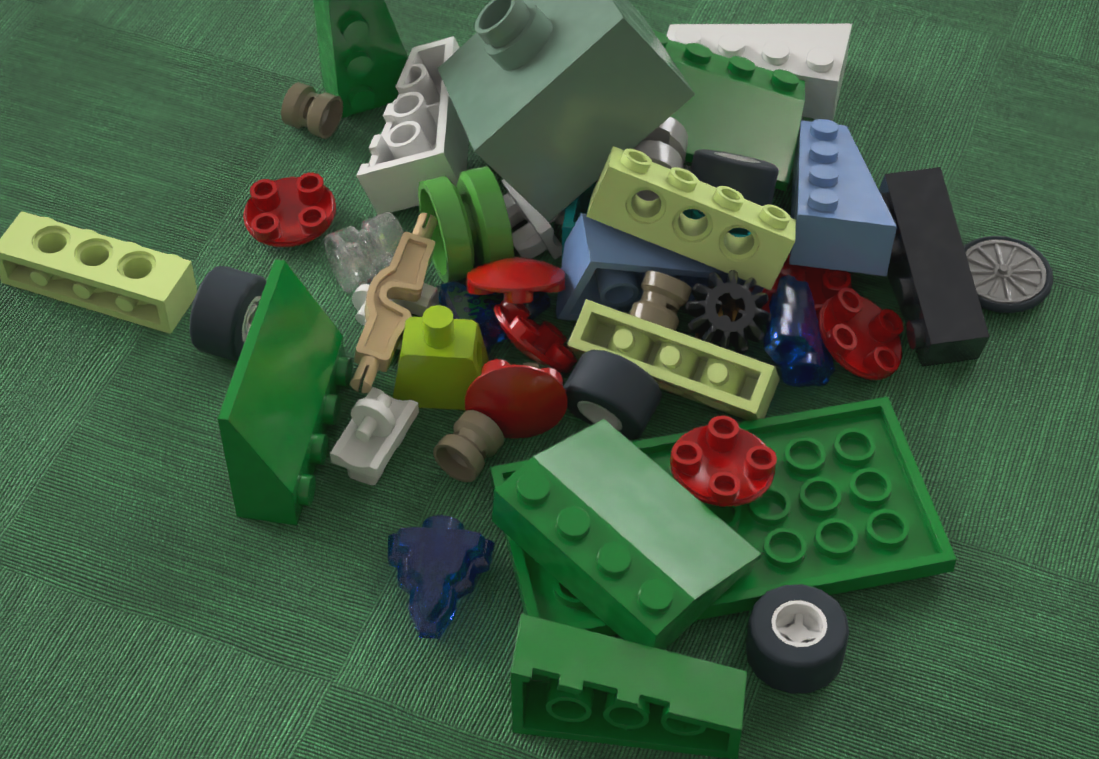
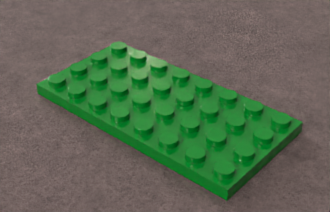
[490,397,957,636]

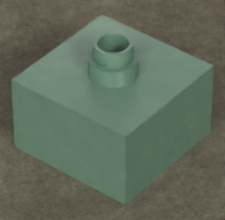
[437,0,695,222]

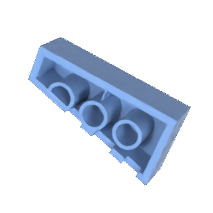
[789,119,897,276]

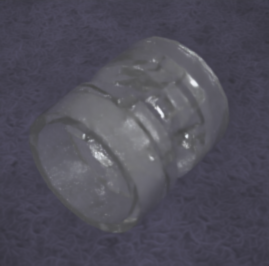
[324,212,404,293]

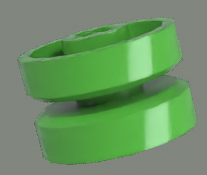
[418,166,514,283]

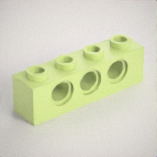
[586,146,796,290]
[0,211,197,334]
[567,299,780,421]

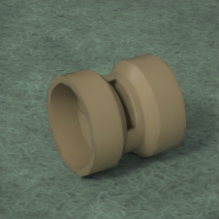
[281,82,343,139]
[629,270,693,331]
[433,410,504,482]

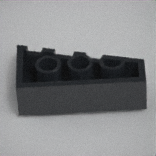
[879,167,990,367]

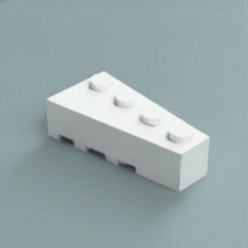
[667,24,852,121]
[356,36,469,216]

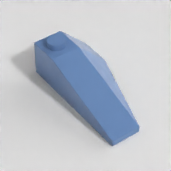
[556,213,764,321]

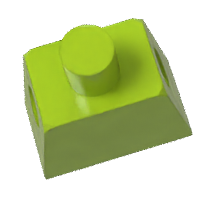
[393,305,489,410]

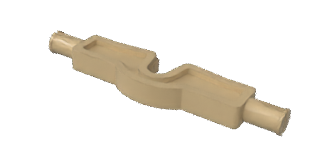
[350,213,438,393]

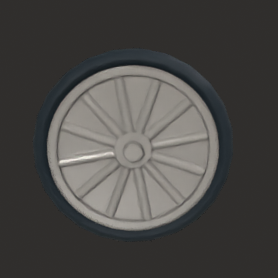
[964,236,1053,313]

